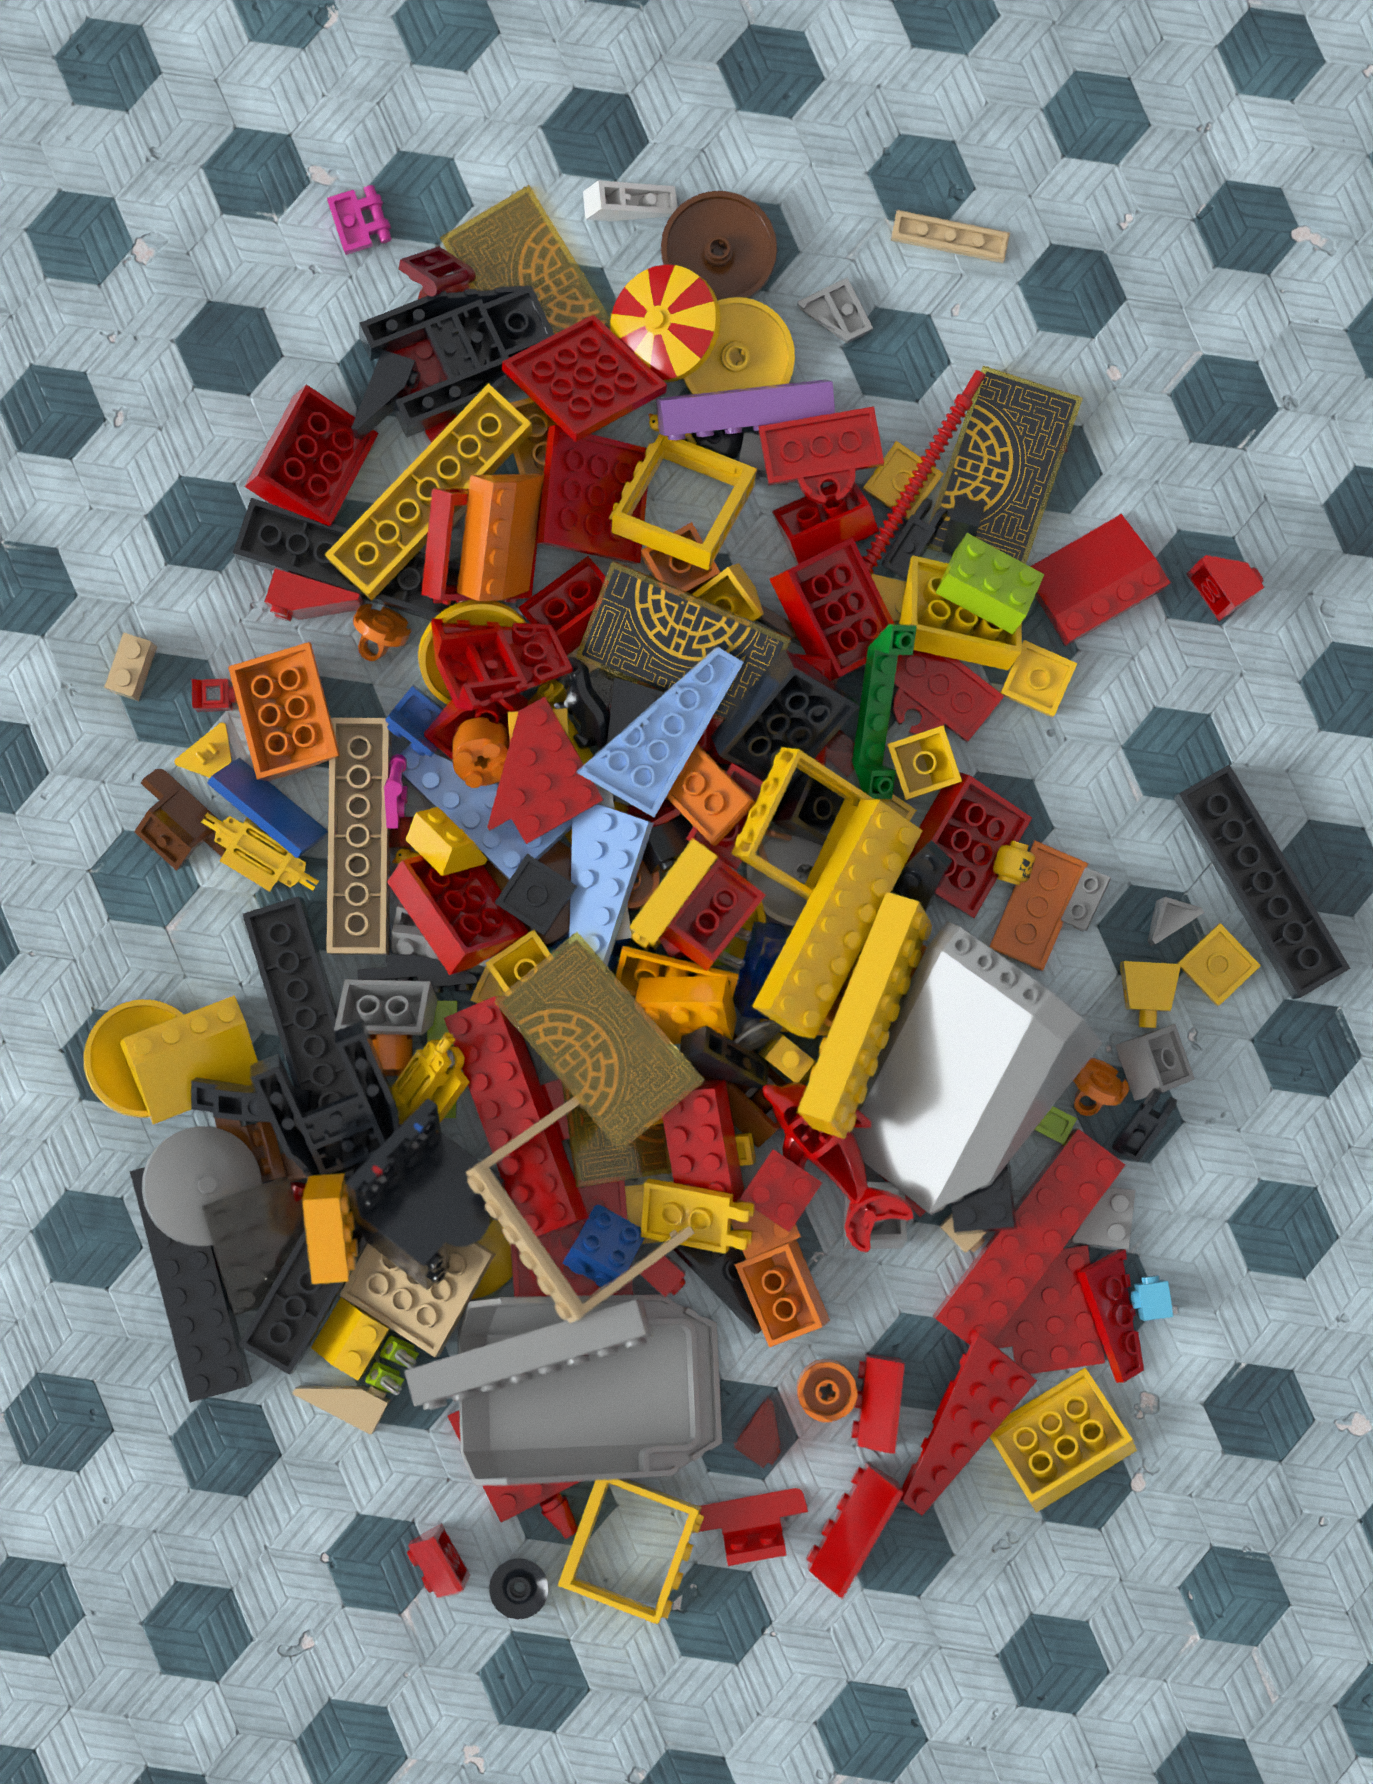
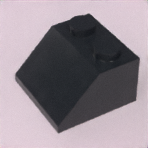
[771,772,845,845]

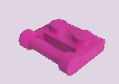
[384,754,408,828]

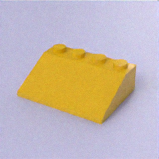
[899,555,1022,670]
[120,995,258,1125]
[990,1367,1137,1513]

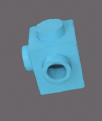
[1131,1275,1174,1321]

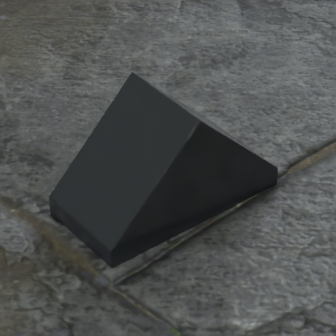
[942,496,986,555]

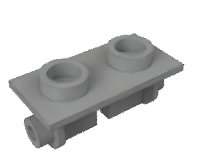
[1061,867,1111,931]

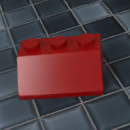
[772,482,879,564]
[1186,555,1265,621]
[518,556,609,655]
[851,1354,905,1454]

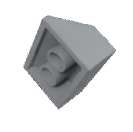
[334,979,437,1035]

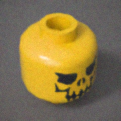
[993,841,1035,886]

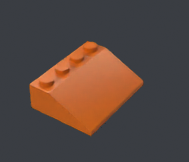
[457,474,543,601]
[228,642,340,781]

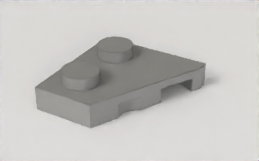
[797,277,873,344]
[1071,1187,1136,1249]

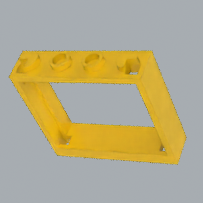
[609,434,757,571]
[731,747,874,901]
[629,839,717,951]
[557,1478,704,1625]

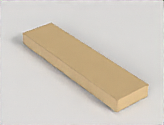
[891,210,1010,263]

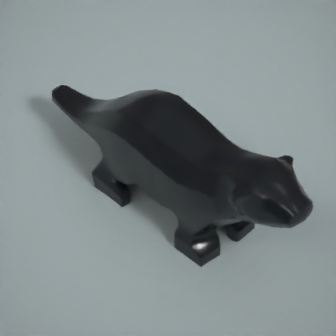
[554,657,610,751]

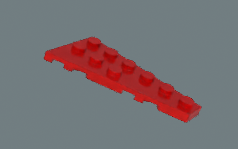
[900,1329,1037,1516]

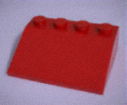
[244,384,379,526]
[1030,514,1170,647]
[769,537,895,681]
[905,772,1032,918]
[387,855,529,975]
[806,1463,904,1599]

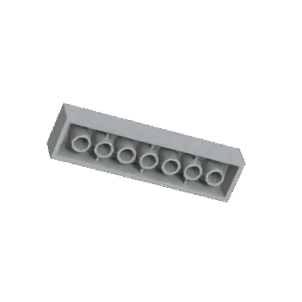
[405,1299,653,1410]

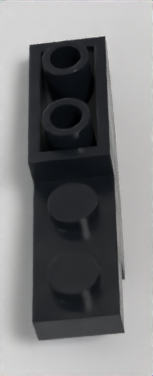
[357,955,479,993]
[191,1077,311,1122]

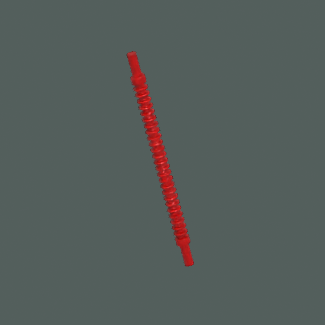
[862,370,986,574]

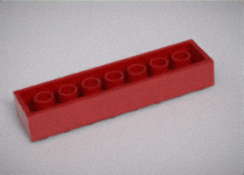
[444,996,589,1239]
[933,1128,1126,1346]

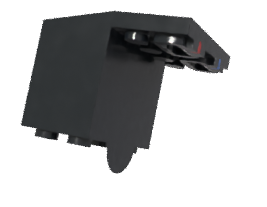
[345,1098,505,1290]

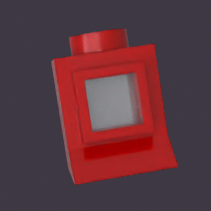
[192,679,237,712]

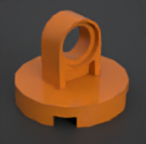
[353,604,412,661]
[1073,1058,1129,1116]

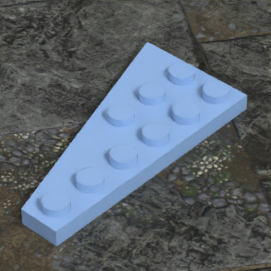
[576,647,744,817]
[400,743,572,880]
[569,804,654,972]

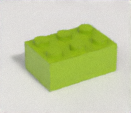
[936,533,1044,635]

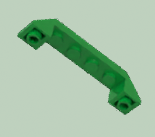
[852,624,917,799]

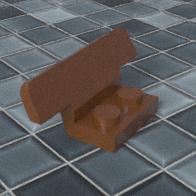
[134,769,226,871]
[214,1117,286,1213]

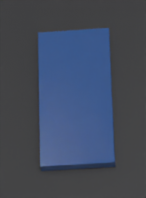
[207,757,328,858]

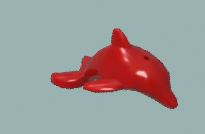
[763,1082,913,1253]

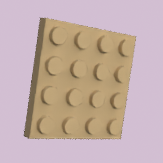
[340,1242,496,1357]

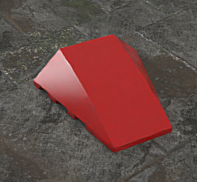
[431,618,573,711]

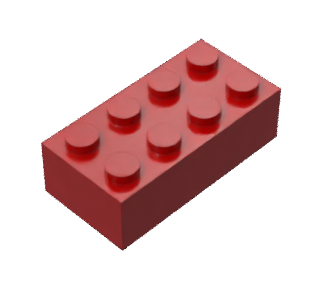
[662,1079,744,1203]

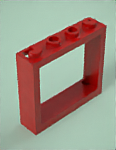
[422,488,542,605]

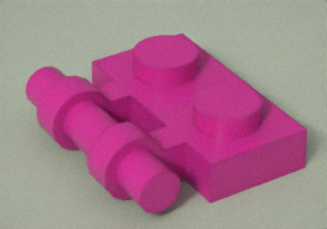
[327,185,392,255]

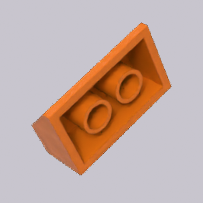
[735,1239,830,1348]

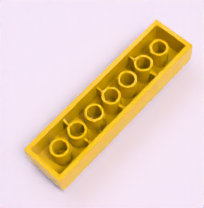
[325,383,533,601]
[752,799,923,1039]
[798,892,932,1139]

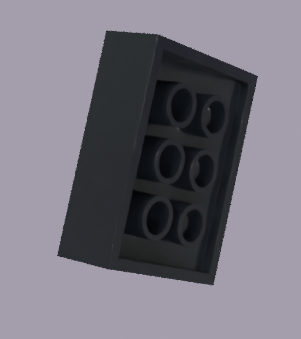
[711,648,860,792]

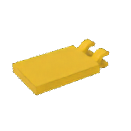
[641,1178,754,1254]

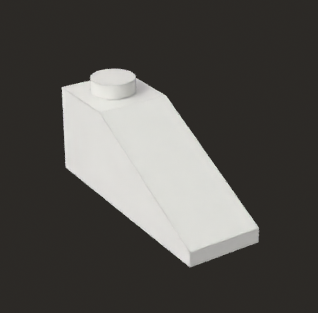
[583,180,677,221]

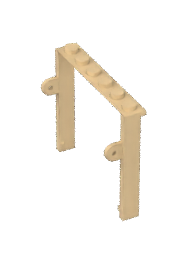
[466,1094,694,1323]

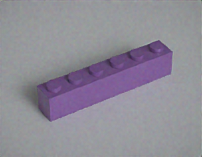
[656,379,835,440]

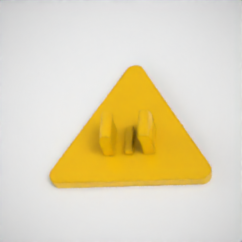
[174,722,232,778]

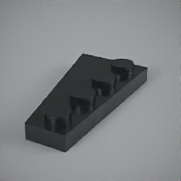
[607,677,664,807]
[891,840,952,913]
[673,1245,762,1335]

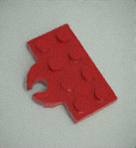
[758,406,884,505]
[893,650,1004,743]

